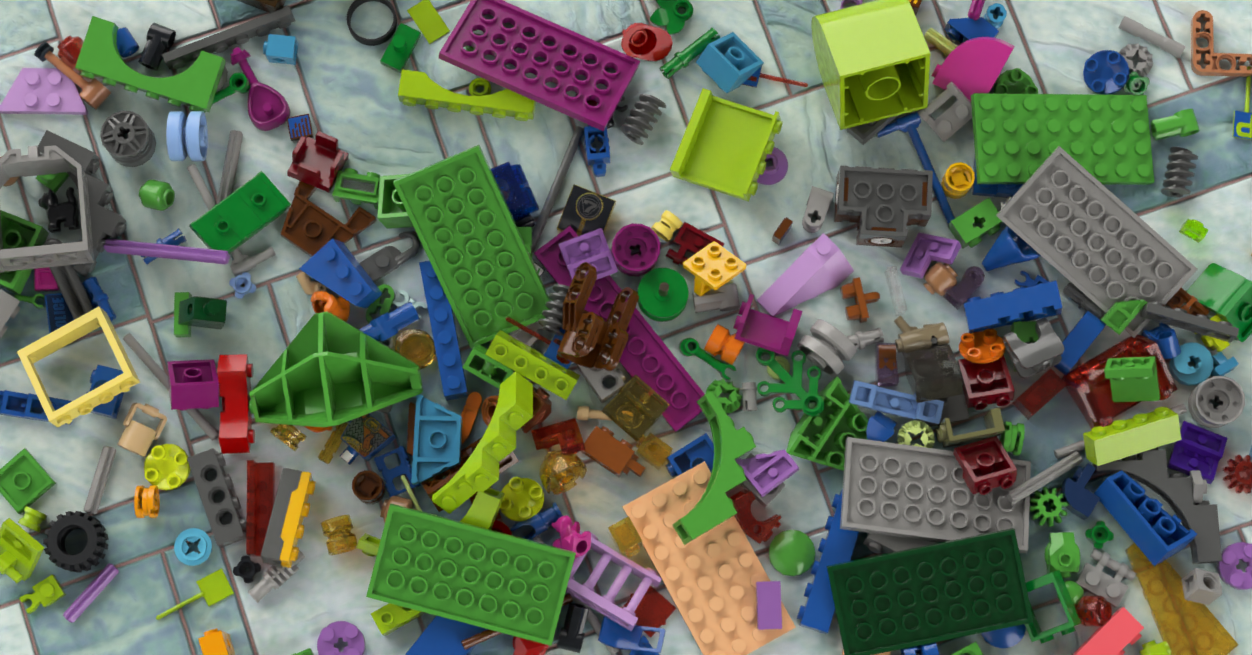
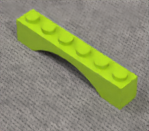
[398,69,536,121]

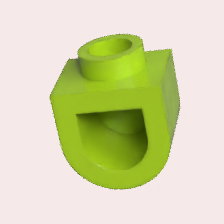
[1139,640,1171,655]

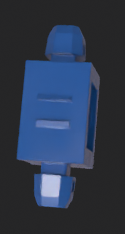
[584,125,610,177]

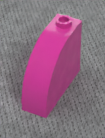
[931,37,1015,102]

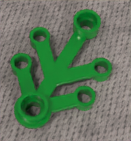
[756,347,824,417]

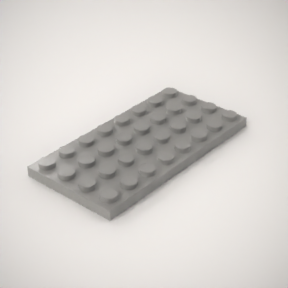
[996,146,1198,338]
[840,437,1031,553]

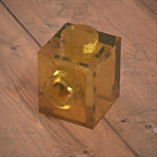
[636,433,673,470]

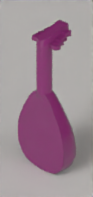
[230,47,290,131]

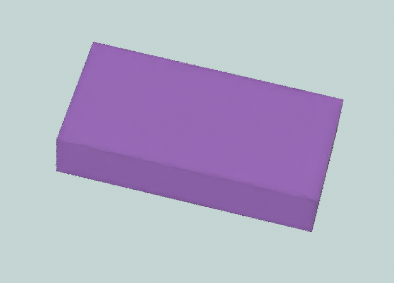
[756,581,782,630]

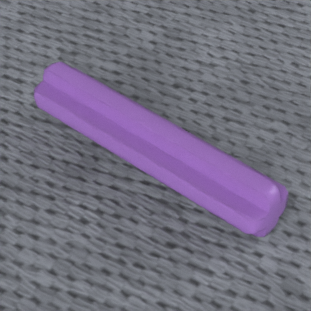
[63,563,119,623]

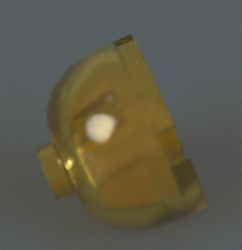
[539,450,587,495]

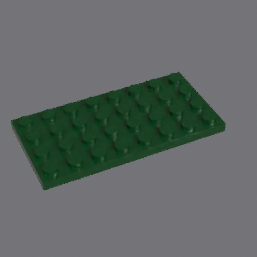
[826,528,1033,655]

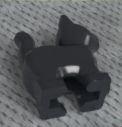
[38,187,80,233]

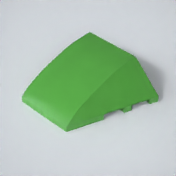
[786,376,869,471]

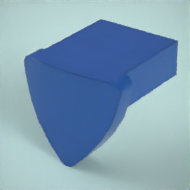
[866,411,897,442]

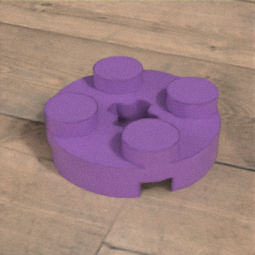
[1217,542,1252,590]
[317,621,365,655]

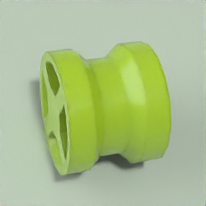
[18,506,48,532]

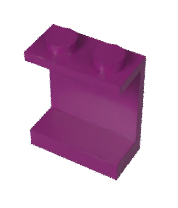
[733,294,803,356]

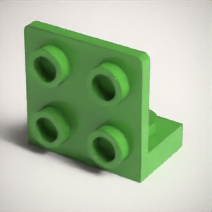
[1104,356,1160,402]

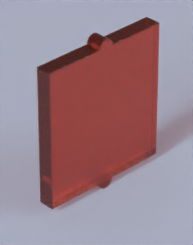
[622,586,676,638]

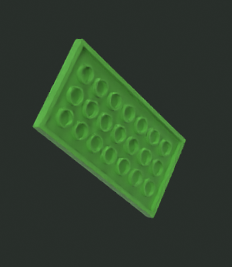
[971,93,1154,185]
[393,145,551,348]
[366,504,576,646]

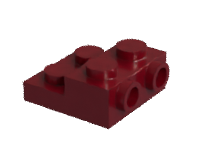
[957,354,1015,410]
[953,436,1017,495]

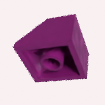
[167,359,219,411]

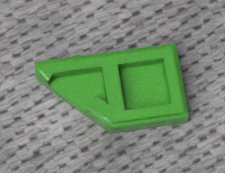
[1101,299,1147,335]

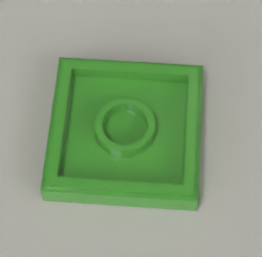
[0,448,56,514]

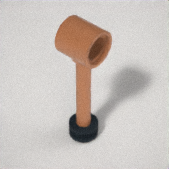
[34,42,111,110]

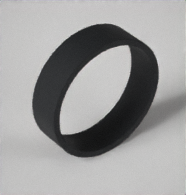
[347,0,397,46]

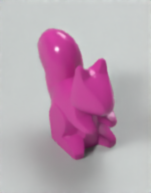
[551,515,591,559]

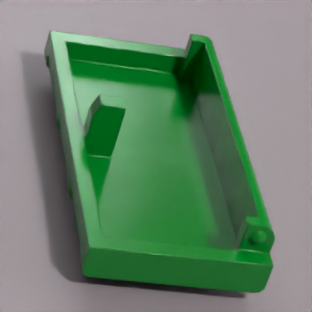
[189,171,291,254]

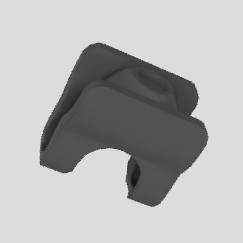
[1003,318,1064,379]

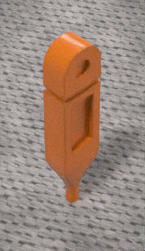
[461,392,482,445]

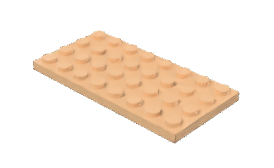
[622,461,796,655]

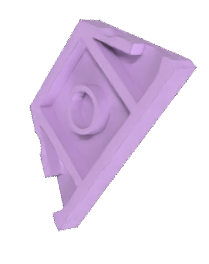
[0,68,88,115]

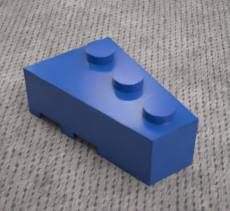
[299,239,383,309]

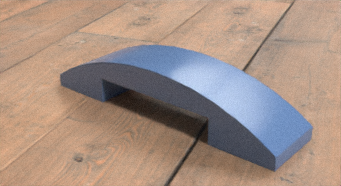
[849,380,944,424]

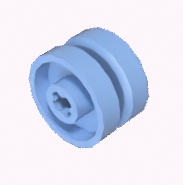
[166,111,208,161]

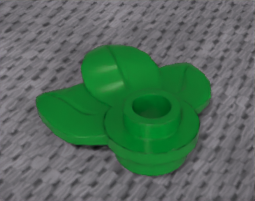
[650,0,693,35]

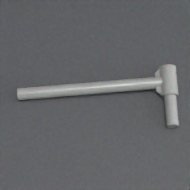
[187,164,276,277]

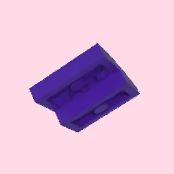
[1167,421,1228,484]

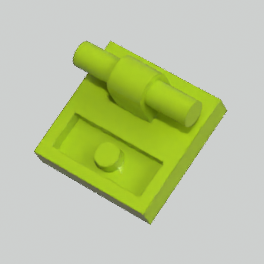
[0,518,45,583]

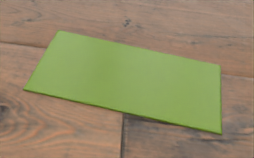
[407,0,450,44]

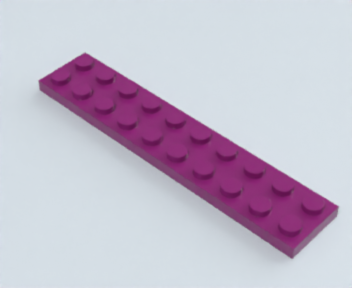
[534,226,705,433]

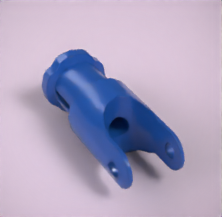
[510,502,563,540]

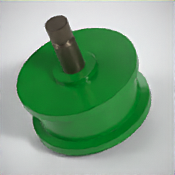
[638,268,689,322]

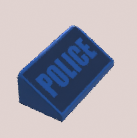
[45,293,74,333]

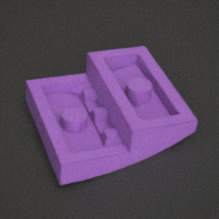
[558,228,618,280]

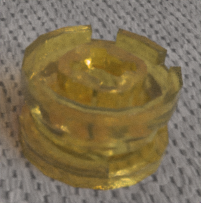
[270,424,307,451]

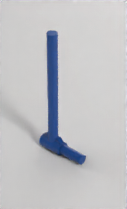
[876,111,955,224]

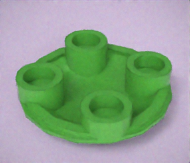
[993,68,1038,94]
[769,529,816,576]

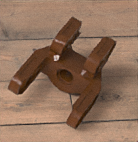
[557,262,639,371]

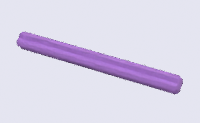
[104,239,230,264]

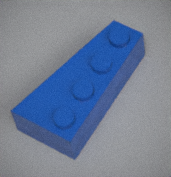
[964,280,1063,333]
[1094,470,1198,566]

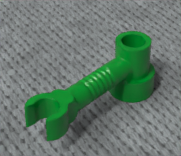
[204,73,250,113]
[679,338,736,380]

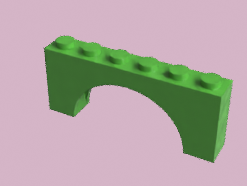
[75,16,226,112]

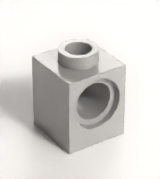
[1181,568,1222,605]

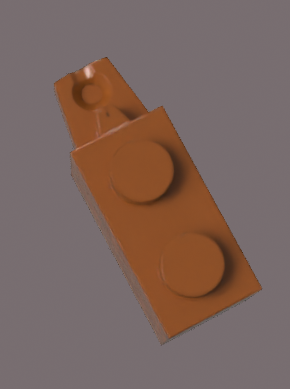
[580,426,646,477]

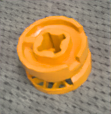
[134,485,160,518]

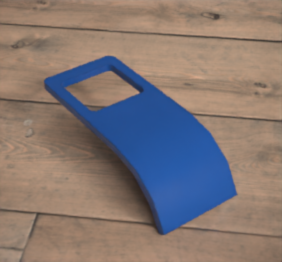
[598,616,666,653]

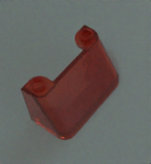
[1062,335,1178,429]

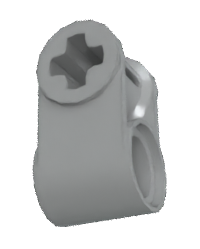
[802,186,834,233]

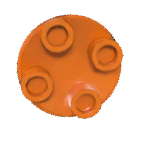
[959,328,1006,363]

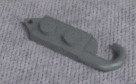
[359,232,420,282]

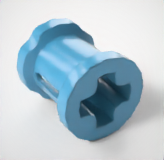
[983,3,1007,29]

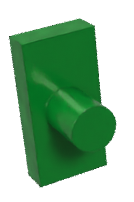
[380,23,421,73]

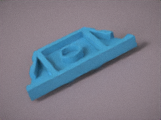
[411,394,463,485]

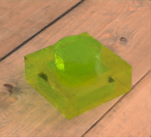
[1179,219,1208,243]

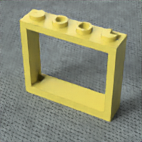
[17,307,140,427]

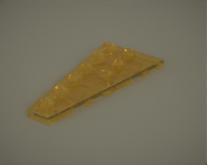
[1125,543,1238,655]

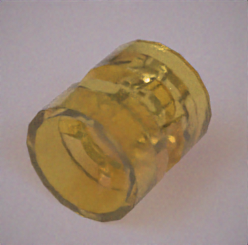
[321,515,358,555]

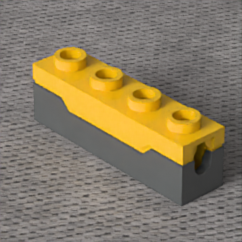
[261,468,316,568]

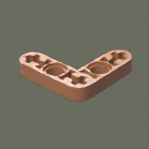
[1191,10,1252,77]

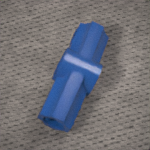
[359,302,420,342]

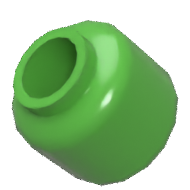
[139,179,175,211]

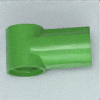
[1150,109,1200,140]

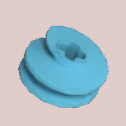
[1169,342,1213,386]

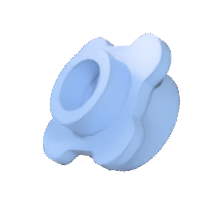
[229,272,256,299]

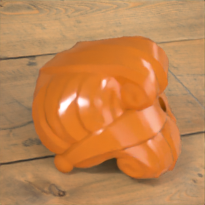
[311,291,350,322]

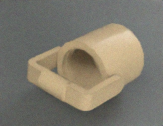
[117,403,167,457]

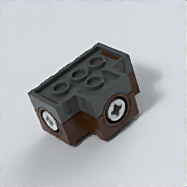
[834,165,933,248]

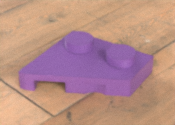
[735,449,799,497]

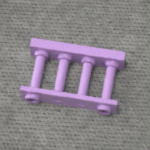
[566,531,662,632]

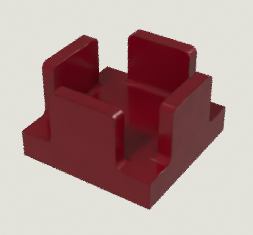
[287,131,349,193]

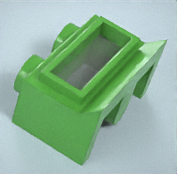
[332,168,380,209]

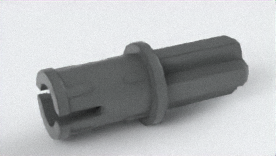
[1063,282,1104,318]

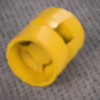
[941,162,975,199]

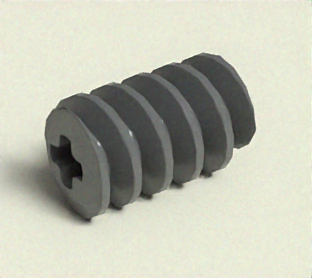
[620,94,666,145]
[1161,147,1198,198]
[538,284,580,337]

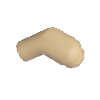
[296,272,327,296]

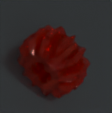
[1223,455,1252,494]

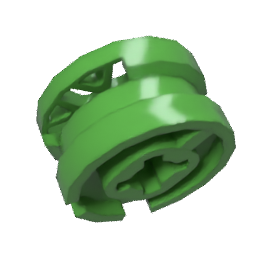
[1000,421,1025,456]

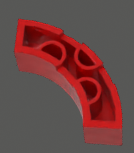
[217,354,255,454]

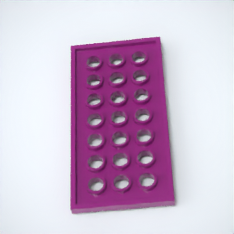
[439,0,640,131]

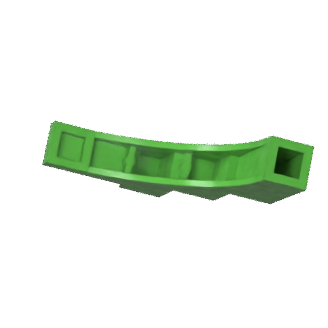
[672,391,756,545]

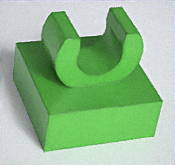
[36,172,69,193]

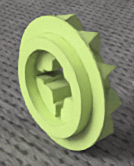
[897,420,935,448]

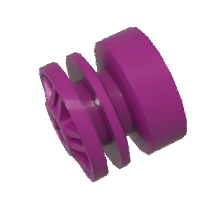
[611,223,660,277]

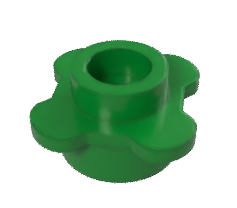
[1123,72,1150,95]
[1085,521,1114,549]

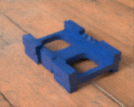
[374,446,421,497]

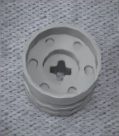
[1188,376,1245,428]

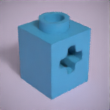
[263,34,299,65]

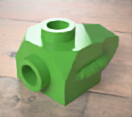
[1044,532,1081,578]

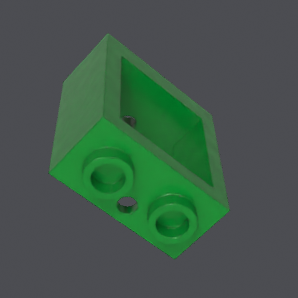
[1025,570,1081,644]

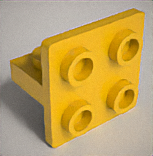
[683,241,747,297]

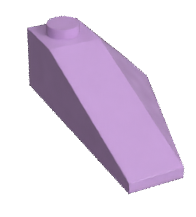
[757,233,854,316]

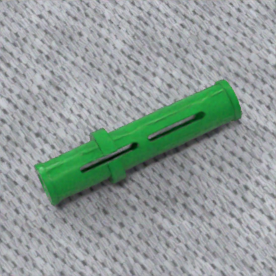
[659,28,720,79]

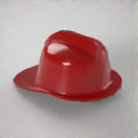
[621,23,673,61]

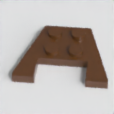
[281,181,376,257]

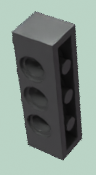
[187,448,249,548]

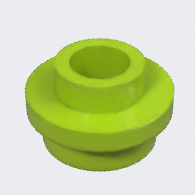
[469,78,491,96]

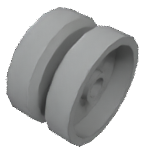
[797,319,857,377]

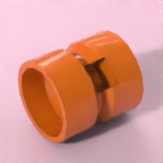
[704,324,745,365]

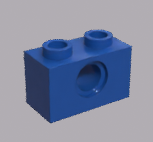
[87,365,124,419]

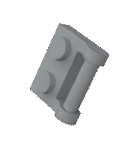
[917,82,972,142]

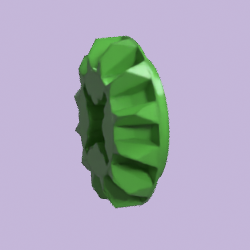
[706,378,743,414]

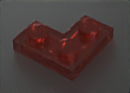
[531,418,586,456]

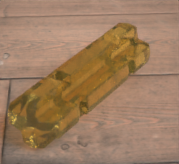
[318,422,348,464]

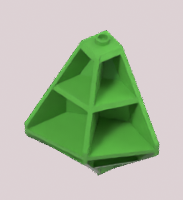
[249,312,423,427]

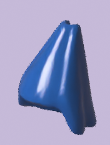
[982,226,1041,271]

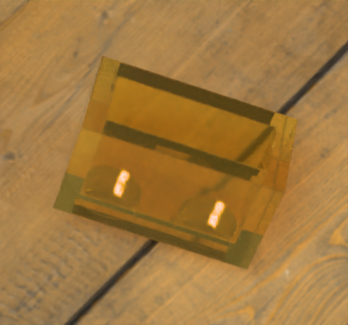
[608,516,642,558]

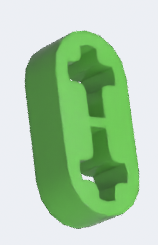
[365,284,396,323]

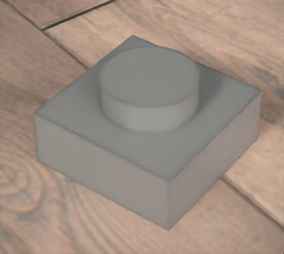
[1190,470,1207,503]

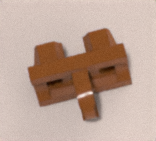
[840,277,880,323]
[1165,288,1210,316]

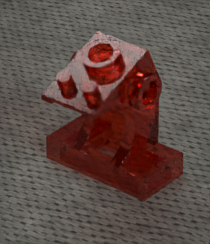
[729,489,781,544]

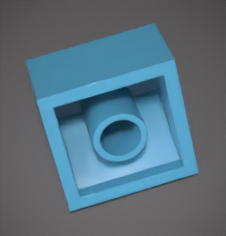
[696,32,764,93]

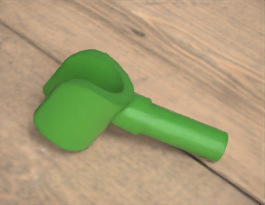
[14,294,45,309]

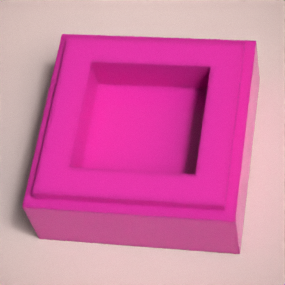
[34,267,59,292]

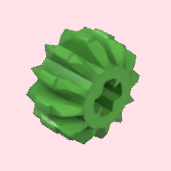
[1029,487,1068,527]

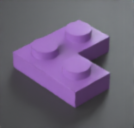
[900,233,961,279]

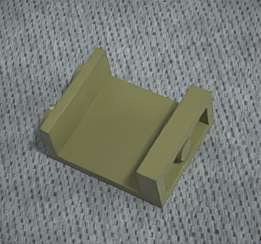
[936,408,1005,448]

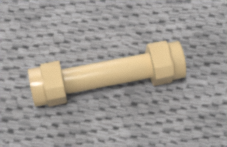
[577,406,633,421]

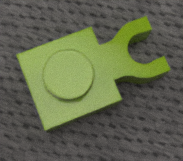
[19,574,66,614]

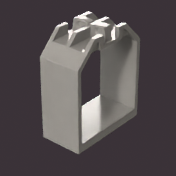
[0,145,94,272]

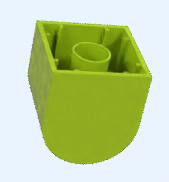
[811,0,930,130]

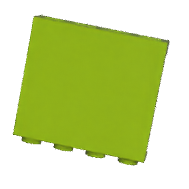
[670,88,783,202]

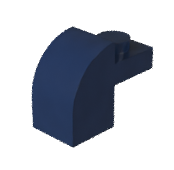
[1060,463,1100,520]

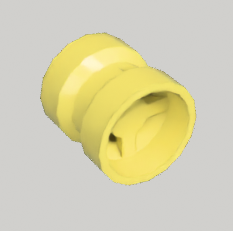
[651,210,683,242]

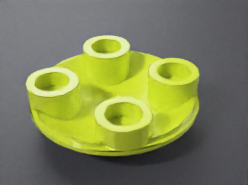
[144,444,190,490]
[500,476,544,521]

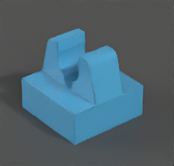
[1210,351,1239,377]

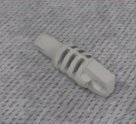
[248,551,305,603]

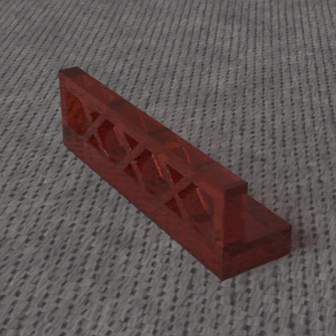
[246,460,275,557]

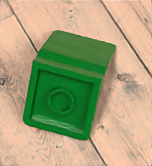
[1186,263,1252,342]

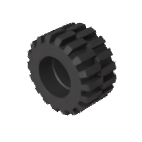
[43,511,109,572]

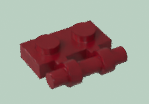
[666,222,725,266]

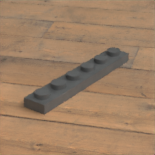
[162,6,295,69]

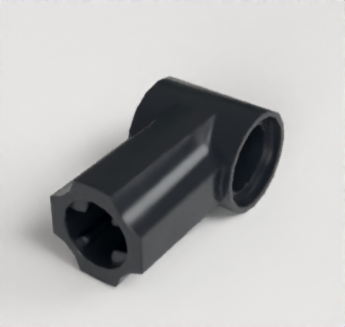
[138,23,176,70]
[557,603,589,653]

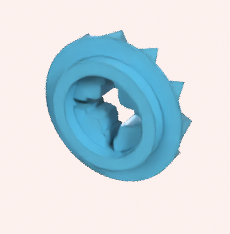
[174,528,212,566]

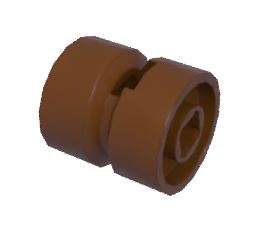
[352,470,386,504]

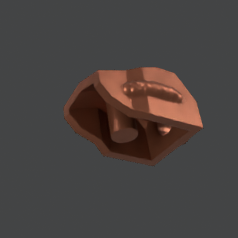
[521,387,552,433]

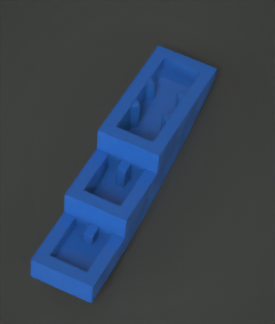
[0,390,72,425]

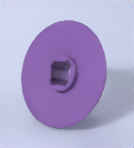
[757,147,788,185]

